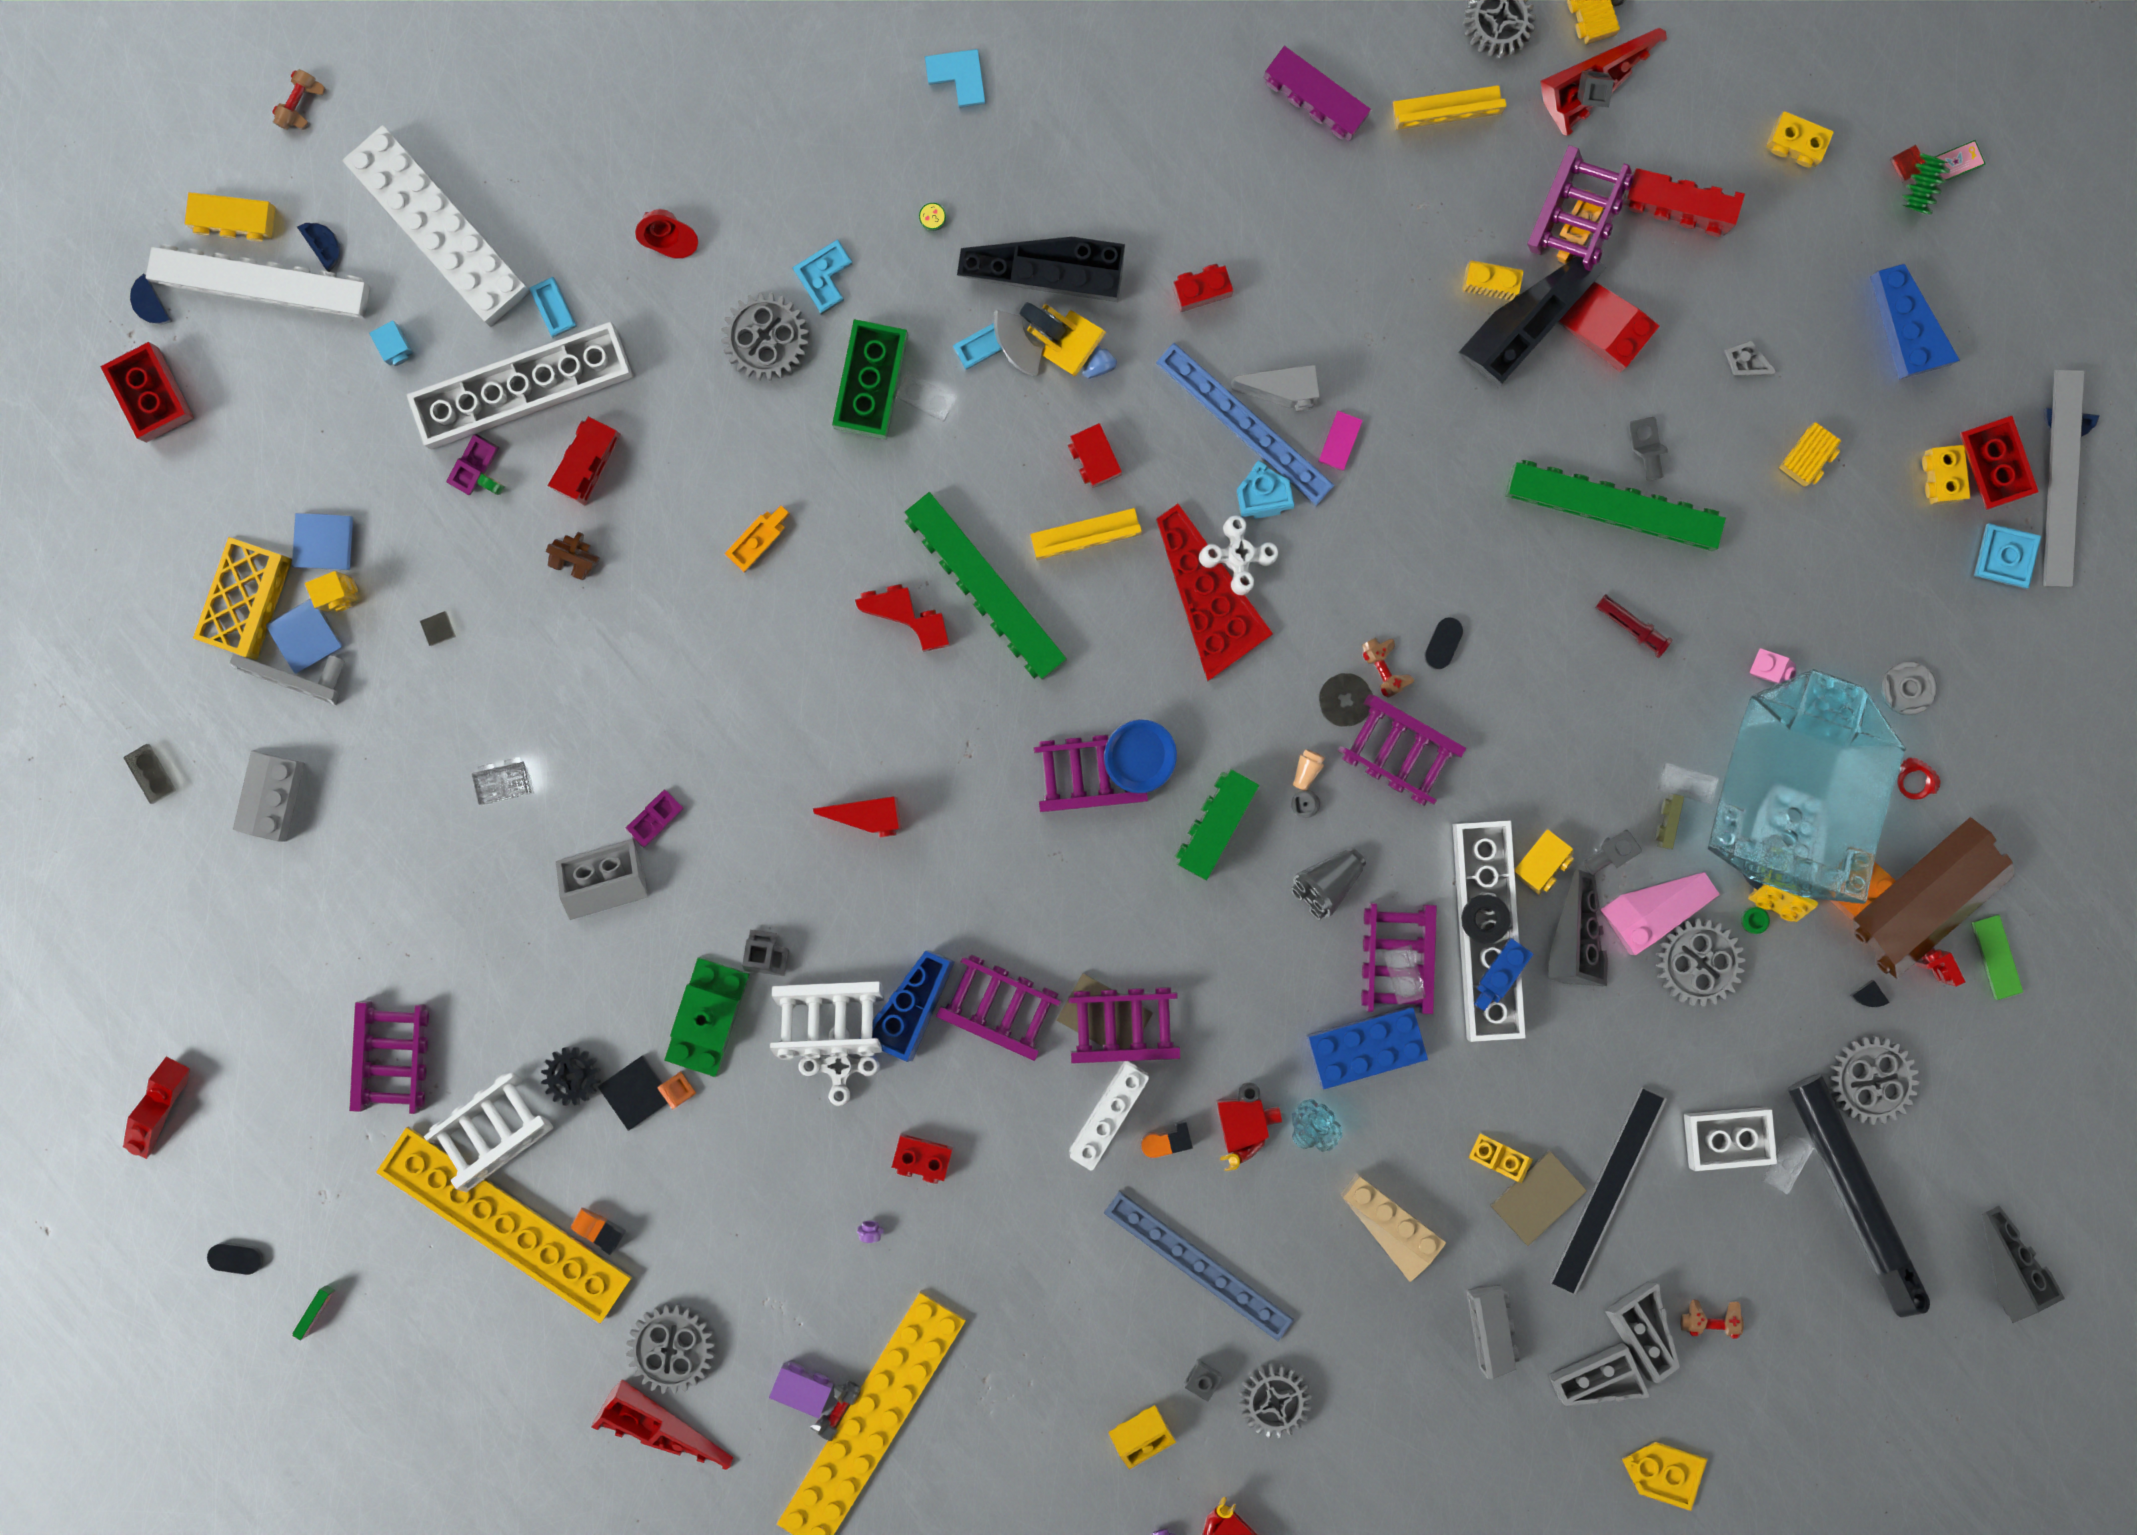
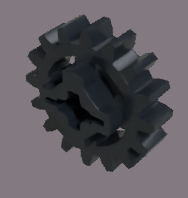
[541,1047,601,1106]

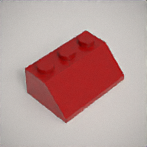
[1960,415,2039,510]

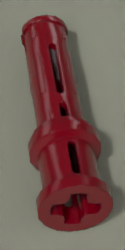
[1595,594,1673,659]

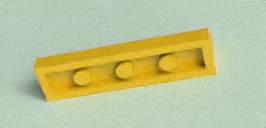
[1392,85,1506,130]
[1030,508,1142,561]

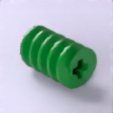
[1902,153,1950,215]

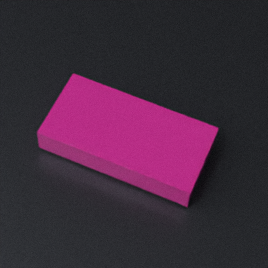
[1318,411,1363,471]

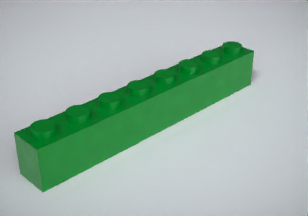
[1505,460,1726,551]
[905,492,1067,680]

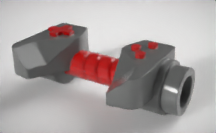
[810,1380,861,1441]

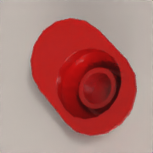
[635,209,698,259]

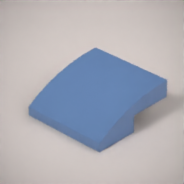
[292,513,353,570]
[266,598,342,674]

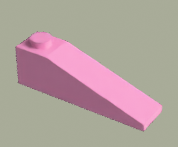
[1599,872,1720,955]

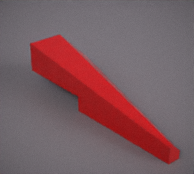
[1540,28,1667,136]
[591,1379,733,1470]

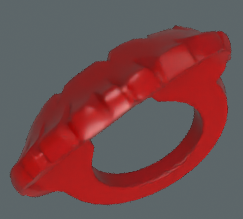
[1897,758,1941,800]

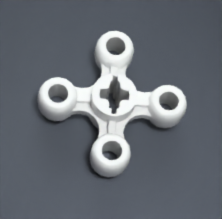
[1199,515,1278,595]
[799,1026,880,1106]

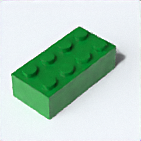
[832,319,908,440]
[1175,769,1259,881]

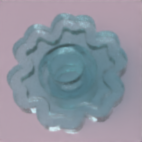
[1292,1099,1342,1152]

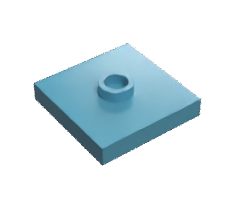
[1974,523,2041,589]

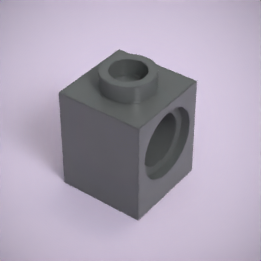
[1577,71,1614,108]
[1184,1359,1222,1402]

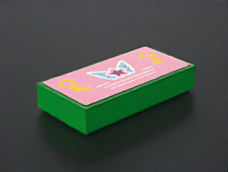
[1924,140,1986,186]
[292,1285,335,1341]

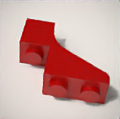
[855,584,950,652]
[123,1056,190,1159]

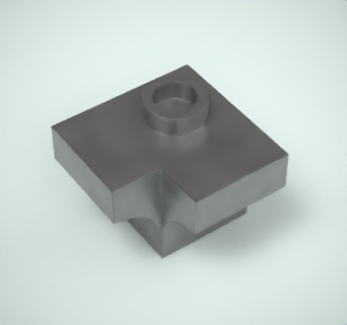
[742,930,789,976]

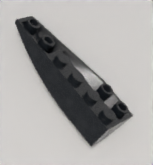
[957,236,1125,302]
[1458,256,1606,388]

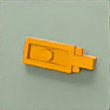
[1557,189,1605,264]
[725,505,790,573]

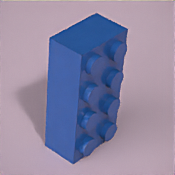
[1306,1006,1428,1090]

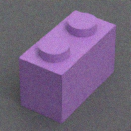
[769,1362,833,1419]

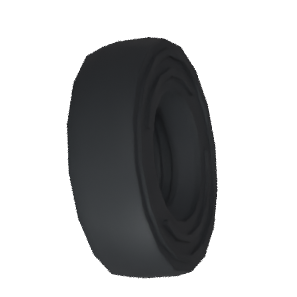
[1461,894,1511,944]

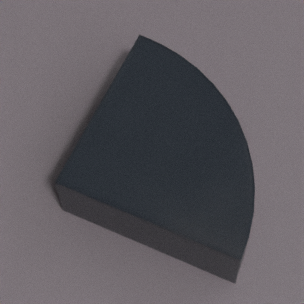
[1850,980,1890,1007]

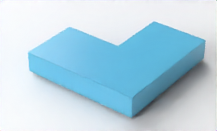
[925,49,985,108]
[792,239,853,314]

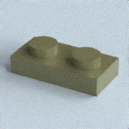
[1655,794,1684,849]

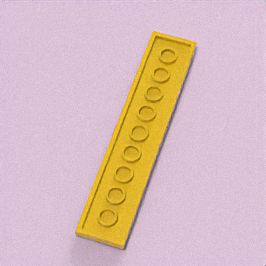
[376,1126,632,1324]
[777,1291,966,1535]

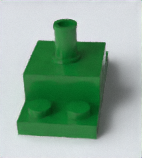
[664,957,750,1077]

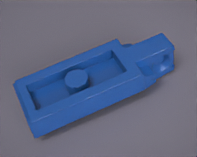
[1474,938,1534,1011]

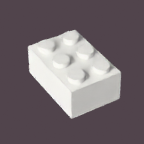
[1684,1107,1777,1171]

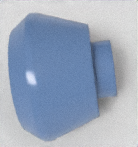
[1082,345,1117,379]

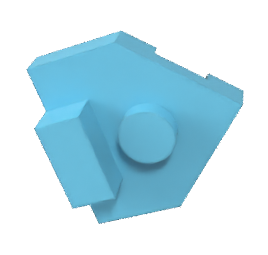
[1236,460,1295,519]

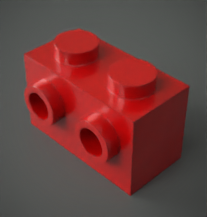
[1173,264,1233,312]
[1067,423,1122,488]
[891,1133,953,1184]

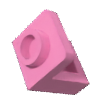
[1750,648,1796,689]

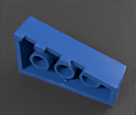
[1870,264,1960,380]
[859,951,955,1062]

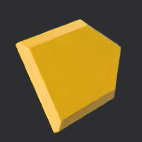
[1622,1442,1708,1511]

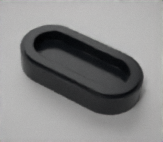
[1424,617,1463,669]
[207,1243,263,1275]

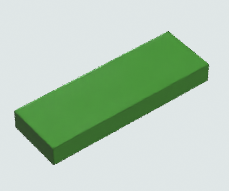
[1971,915,2023,1000]

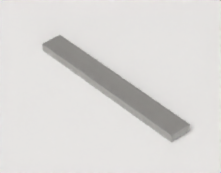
[2043,370,2084,587]

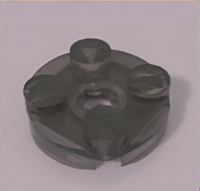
[1318,673,1373,727]

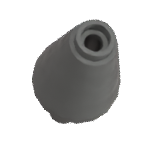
[1291,848,1366,920]

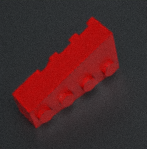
[1623,168,1745,237]

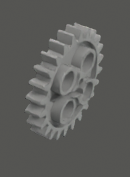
[721,292,809,381]
[1655,919,1745,1007]
[1829,1036,1920,1125]
[626,1304,715,1394]

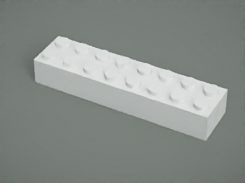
[342,125,530,327]
[406,322,633,450]
[1453,821,1525,1042]

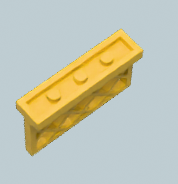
[193,537,292,660]

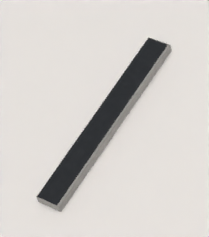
[1550,1087,1667,1295]

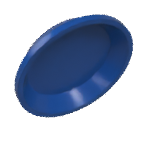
[1104,719,1177,793]

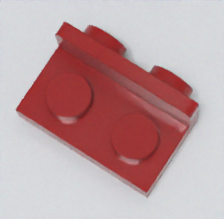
[1915,948,1966,987]

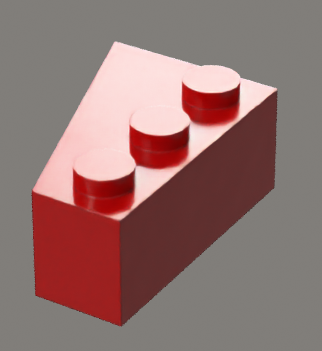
[547,416,621,506]

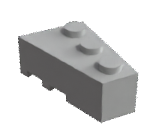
[1605,1281,1680,1383]
[1548,1343,1650,1406]

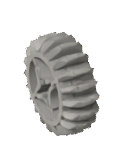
[1463,0,1536,57]
[1239,1364,1312,1438]

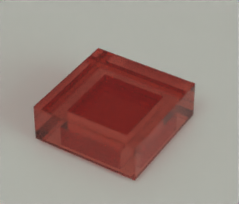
[1890,145,1925,183]

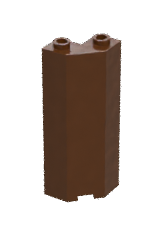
[1852,817,2014,979]

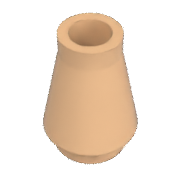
[1292,749,1325,791]

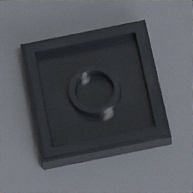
[598,1055,668,1131]

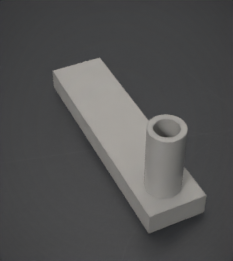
[229,654,345,705]

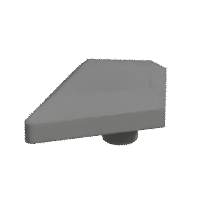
[1725,341,1776,376]

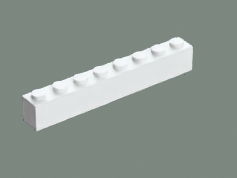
[146,244,370,319]

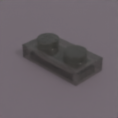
[123,744,176,804]

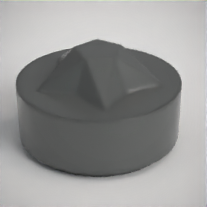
[1291,790,1320,818]

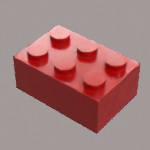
[100,342,194,443]

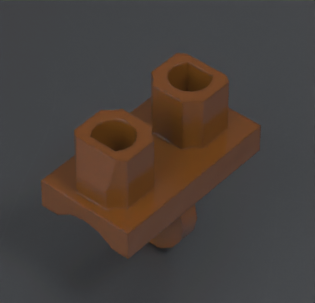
[546,532,600,580]

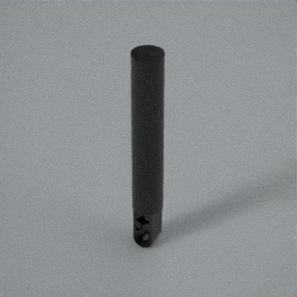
[1787,1074,1930,1317]

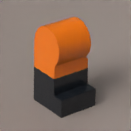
[1141,1120,1193,1158]
[570,1208,626,1255]

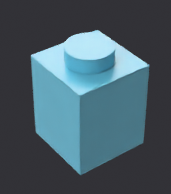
[369,320,413,366]

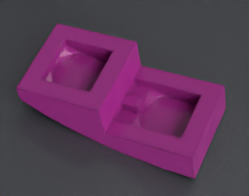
[446,434,500,495]
[625,789,683,848]

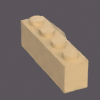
[1340,1173,1446,1282]

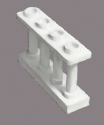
[770,982,884,1060]
[1069,1061,1149,1171]
[424,1072,553,1193]

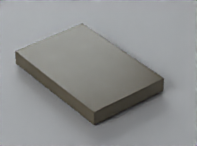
[1056,973,1153,1049]
[1490,1150,1587,1246]

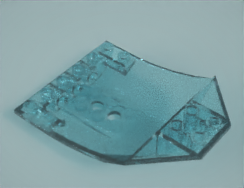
[1708,669,1906,904]

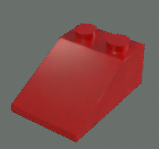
[1558,281,1660,373]
[813,796,902,837]

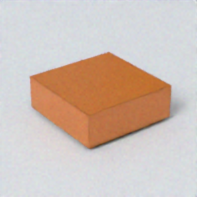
[657,1071,696,1110]

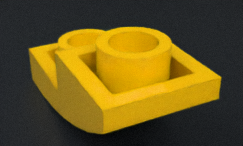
[1469,1134,1533,1183]

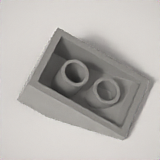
[1231,365,1320,412]

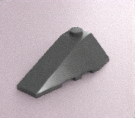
[1548,870,1608,987]
[1982,1206,2065,1323]

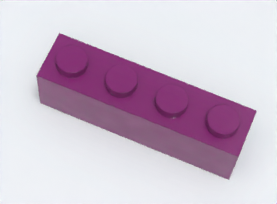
[1264,45,1371,141]

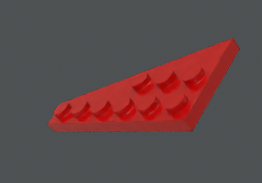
[1156,503,1273,682]

